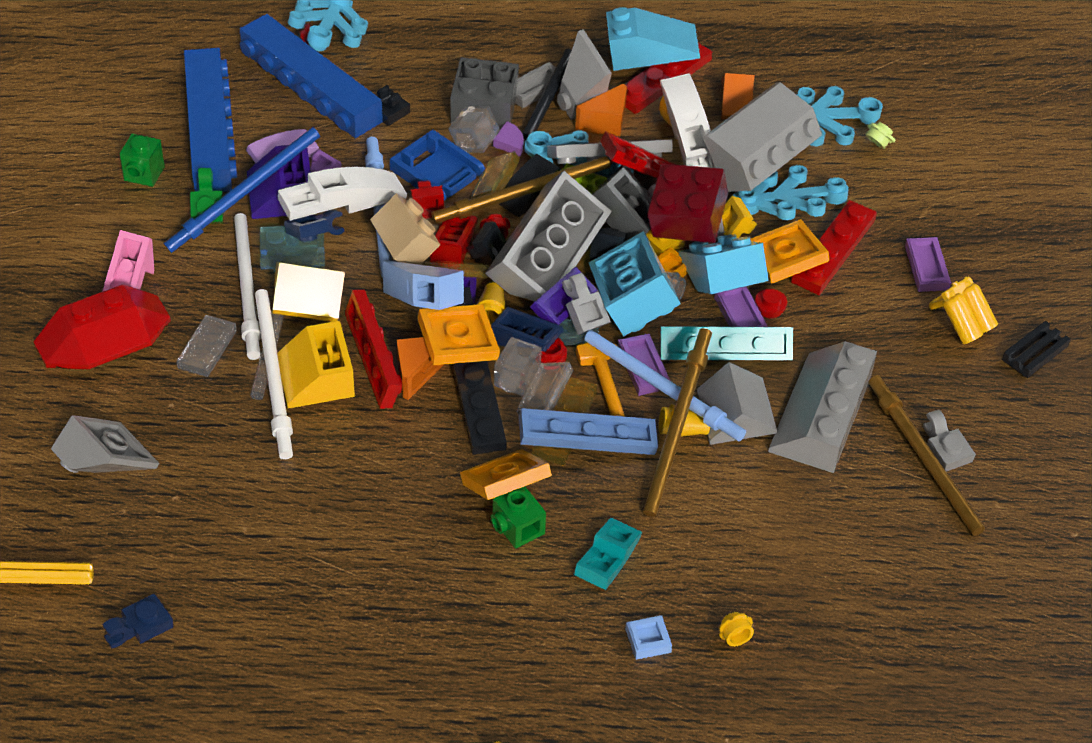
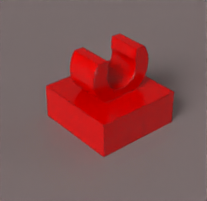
[411,180,444,219]

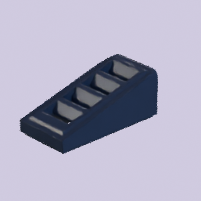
[491,307,563,352]

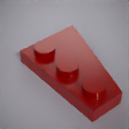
[600,131,677,178]

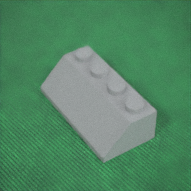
[703,82,822,192]
[485,171,612,301]
[768,341,877,473]

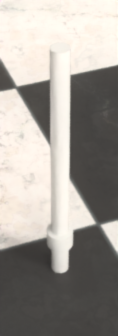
[234,213,261,360]
[255,289,293,459]

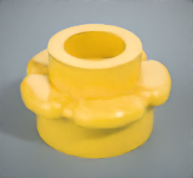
[719,612,754,646]

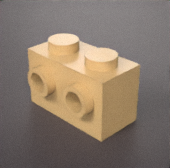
[370,193,440,265]

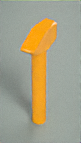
[576,343,625,417]

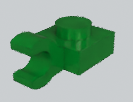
[190,168,224,224]

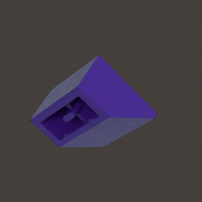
[247,145,311,219]

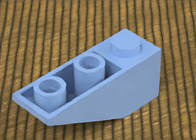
[383,260,464,310]

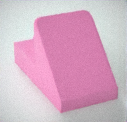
[102,230,154,292]

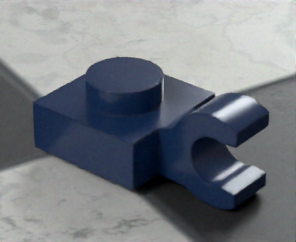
[284,209,345,241]
[102,593,173,648]

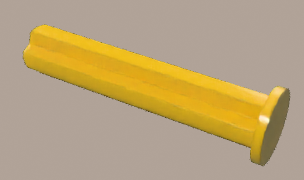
[0,561,94,584]

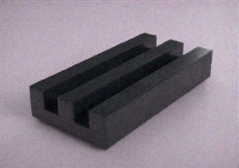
[1002,321,1071,378]

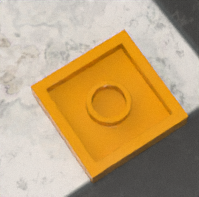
[751,219,830,284]
[417,304,500,365]
[460,449,552,500]

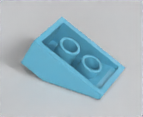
[606,7,700,71]
[589,231,681,336]

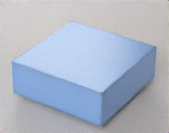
[626,615,672,660]

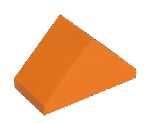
[721,73,754,120]
[575,83,627,137]
[397,337,445,400]

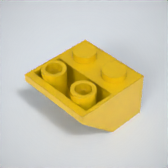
[277,321,355,409]

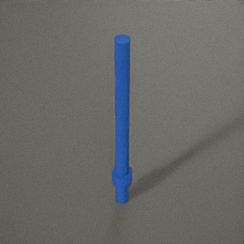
[163,127,321,253]

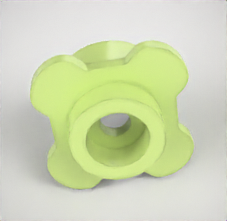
[865,122,896,149]

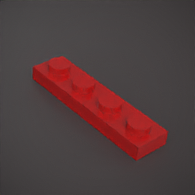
[625,43,713,115]
[791,200,877,295]
[345,290,402,409]

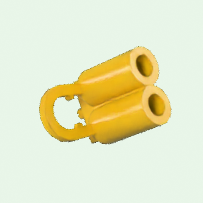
[928,276,998,344]

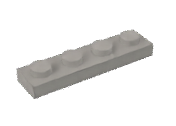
[547,139,673,164]

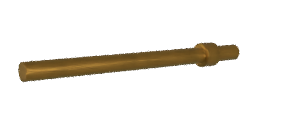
[431,156,610,224]
[643,328,712,517]
[868,375,985,536]

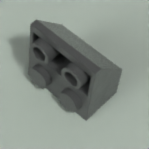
[451,57,519,129]
[592,165,652,241]

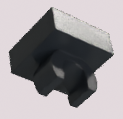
[377,85,410,126]
[466,222,507,268]
[589,227,626,261]

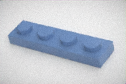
[519,408,658,455]

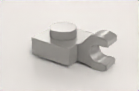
[562,273,611,335]
[923,409,976,471]

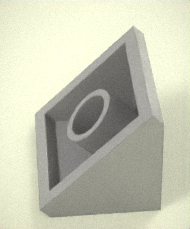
[697,362,777,445]

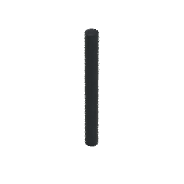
[522,49,572,141]

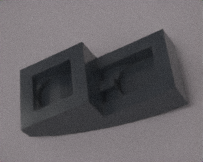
[499,154,560,217]

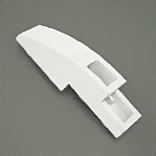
[660,73,715,168]
[278,167,407,221]

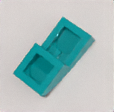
[574,518,642,590]

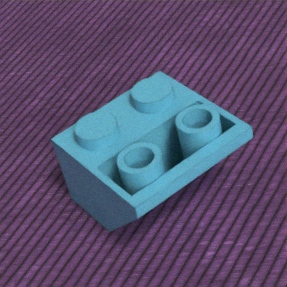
[678,234,769,294]

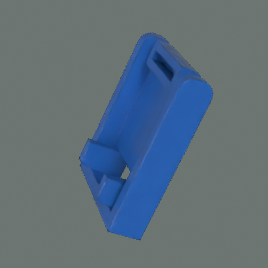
[390,130,485,201]

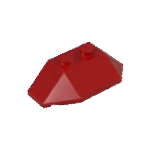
[33,284,171,369]

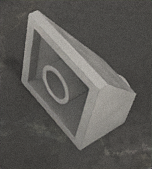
[557,29,612,121]
[51,415,160,473]

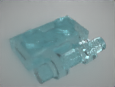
[260,226,325,272]

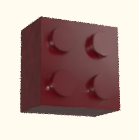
[648,164,728,243]

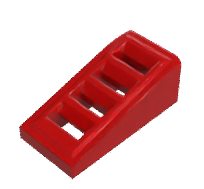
[430,216,478,268]

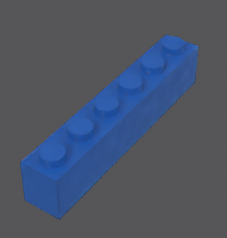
[240,14,383,139]
[184,48,237,192]

